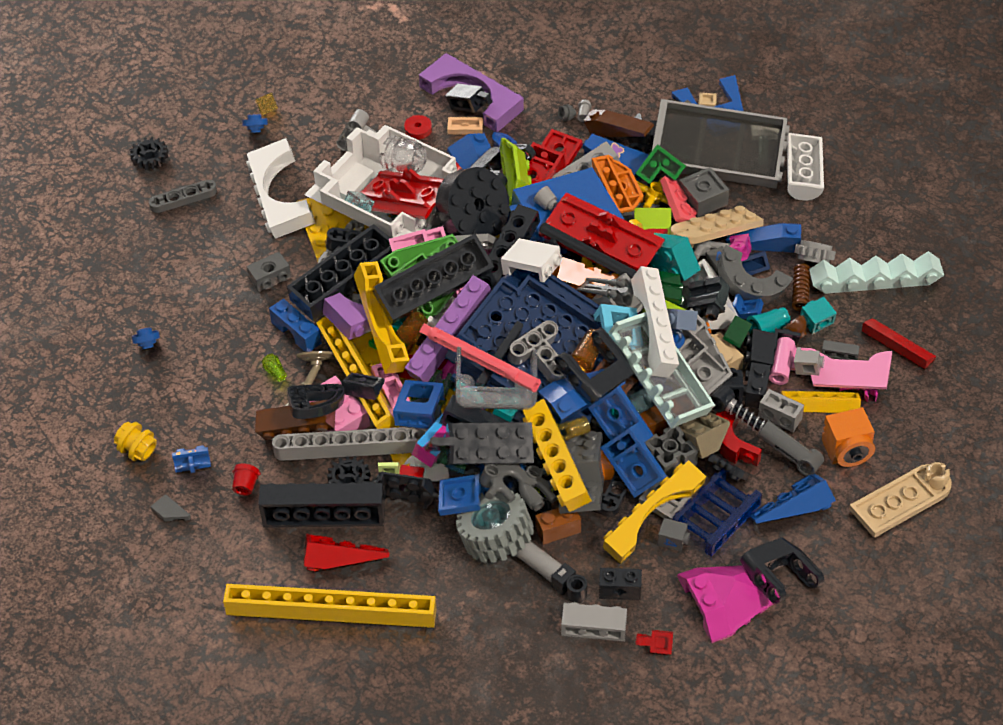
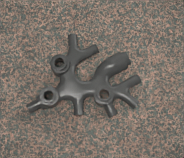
[480,464,557,511]

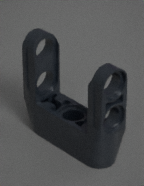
[470,144,536,186]
[555,328,634,404]
[740,537,824,604]

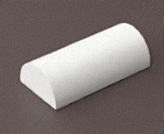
[786,133,824,201]

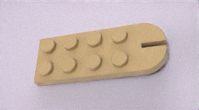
[670,206,764,249]
[849,462,952,538]

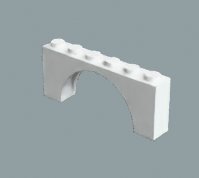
[246,138,315,239]

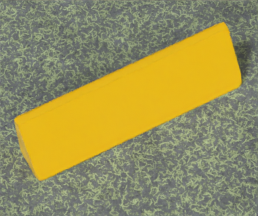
[780,391,861,413]

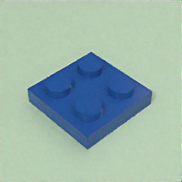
[438,474,481,516]

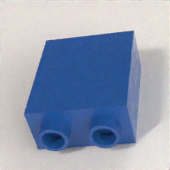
[507,167,624,255]

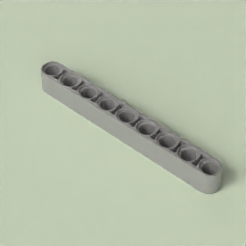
[272,427,428,461]

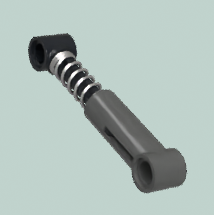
[710,385,824,476]

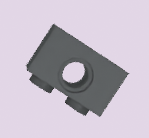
[246,252,291,292]

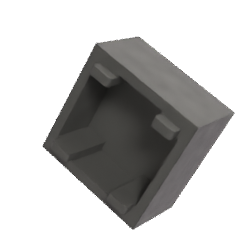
[679,167,729,217]

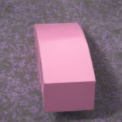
[389,226,446,252]
[371,363,410,409]

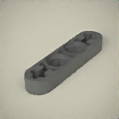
[149,180,217,213]

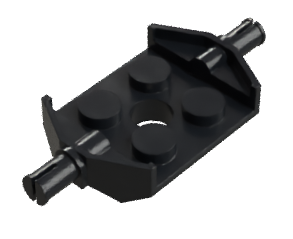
[360,472,439,509]

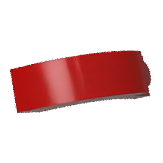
[716,411,762,466]

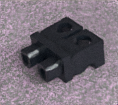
[686,276,730,321]

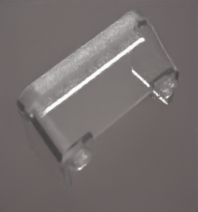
[455,347,537,410]

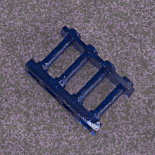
[672,469,762,557]

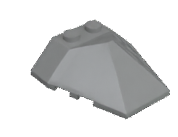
[640,308,733,395]

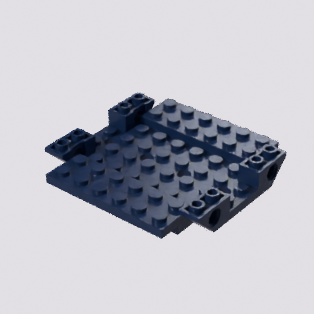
[445,272,631,440]

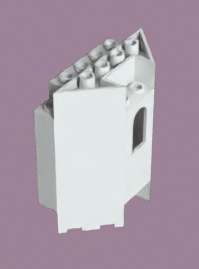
[304,125,457,238]

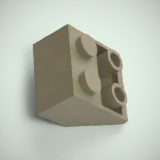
[680,412,730,459]

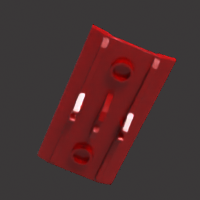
[353,168,444,219]
[539,192,665,271]

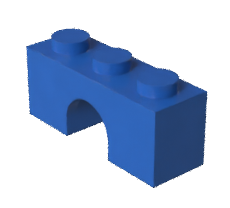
[269,298,322,352]

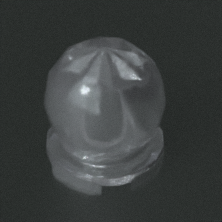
[380,135,427,174]

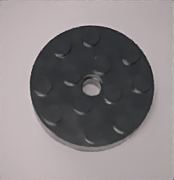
[436,167,510,237]

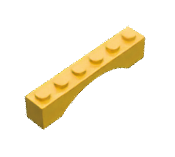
[354,261,410,374]
[603,460,706,564]

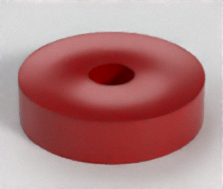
[404,115,432,140]

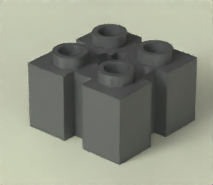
[644,426,698,479]

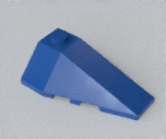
[447,133,491,169]
[726,223,801,253]

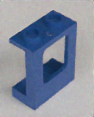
[393,380,445,429]

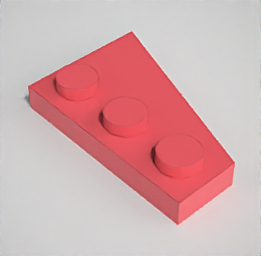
[660,176,697,223]

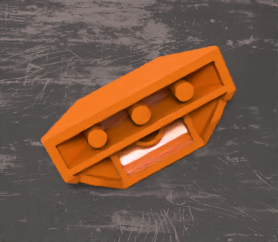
[591,155,644,213]

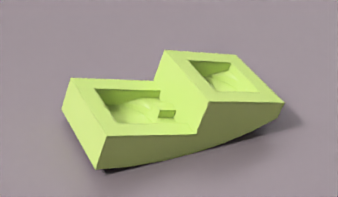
[378,462,400,474]

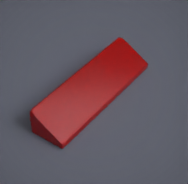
[862,318,936,369]

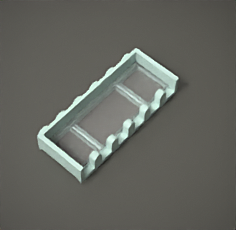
[608,312,715,429]

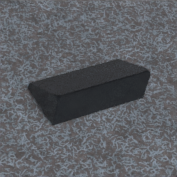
[341,372,385,400]

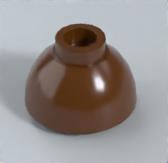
[782,315,807,339]

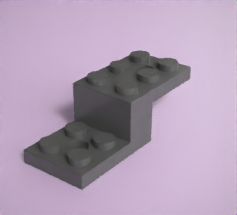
[559,431,604,514]

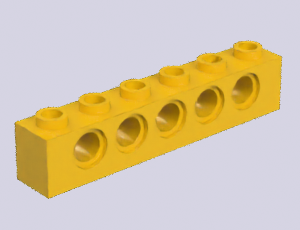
[522,399,592,512]

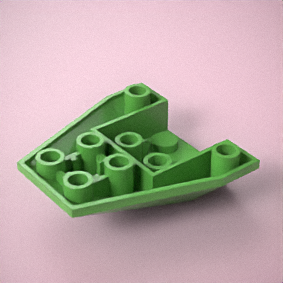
[380,234,458,323]

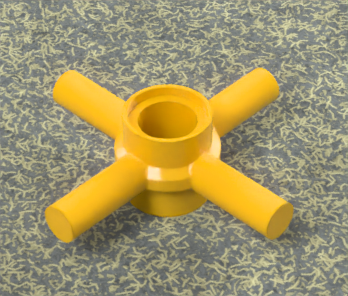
[636,177,668,208]

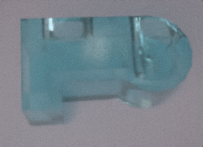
[628,388,654,414]

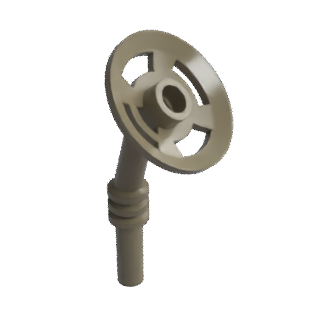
[285,351,335,406]

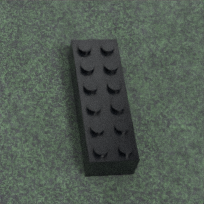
[286,224,392,322]
[373,234,494,325]
[258,482,385,528]

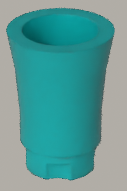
[746,307,791,334]

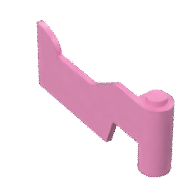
[769,337,892,390]

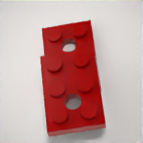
[526,129,583,184]

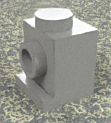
[794,347,825,376]

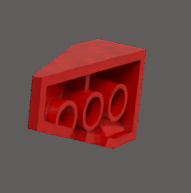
[303,534,390,571]

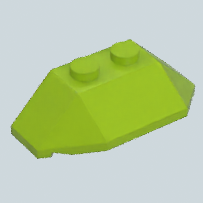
[499,138,532,204]

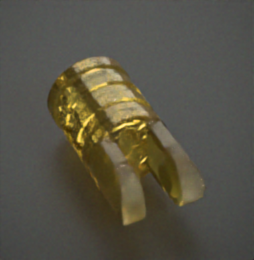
[557,416,590,441]

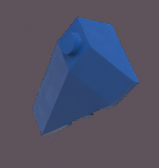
[538,369,626,425]
[750,473,836,523]

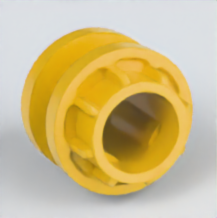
[114,422,157,461]

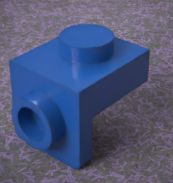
[732,294,764,319]

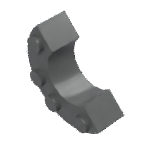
[718,245,793,304]

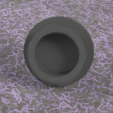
[558,104,577,122]

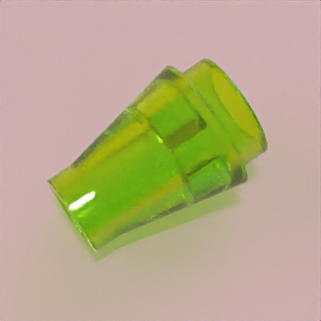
[261,353,287,382]

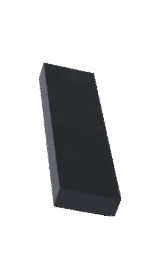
[475,320,523,392]

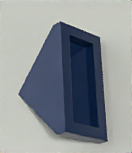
[742,251,770,275]

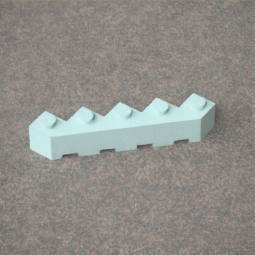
[809,251,944,294]

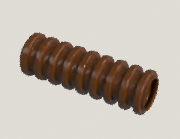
[792,264,810,311]

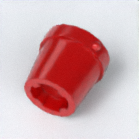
[232,463,261,495]

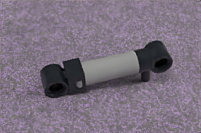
[515,524,587,603]

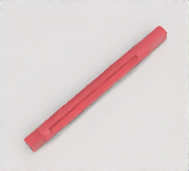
[419,323,541,392]

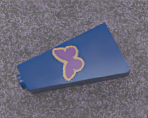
[582,134,649,181]

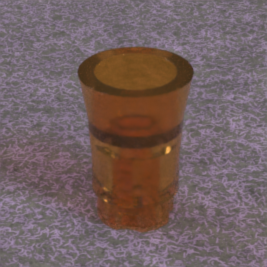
[395,311,428,354]
[570,328,601,373]

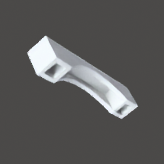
[631,266,679,378]

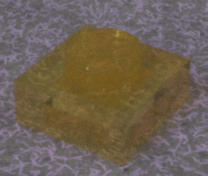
[255,93,278,116]

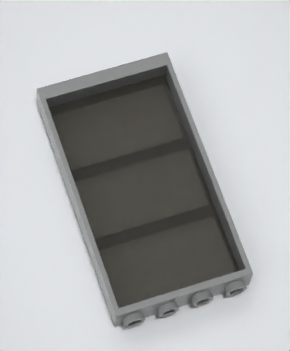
[652,99,790,188]

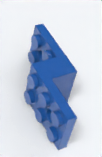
[588,386,667,498]

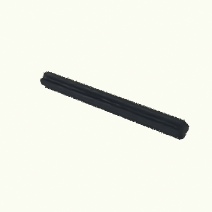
[539,222,637,279]

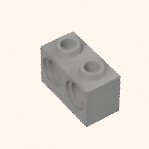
[758,389,804,432]

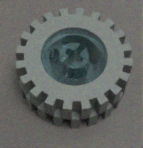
[456,490,534,563]

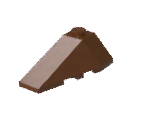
[583,109,654,137]

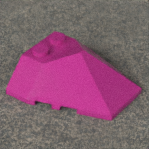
[677,566,779,643]

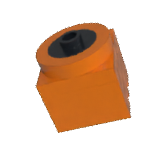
[821,407,875,467]

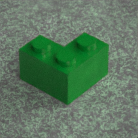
[636,144,686,184]

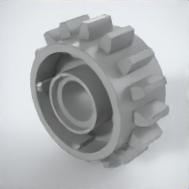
[794,240,836,263]

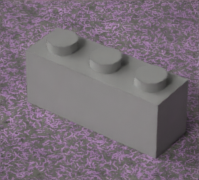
[561,602,627,641]

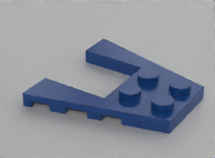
[671,75,746,138]

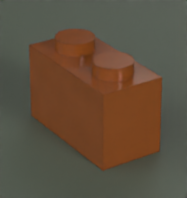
[536,508,581,545]

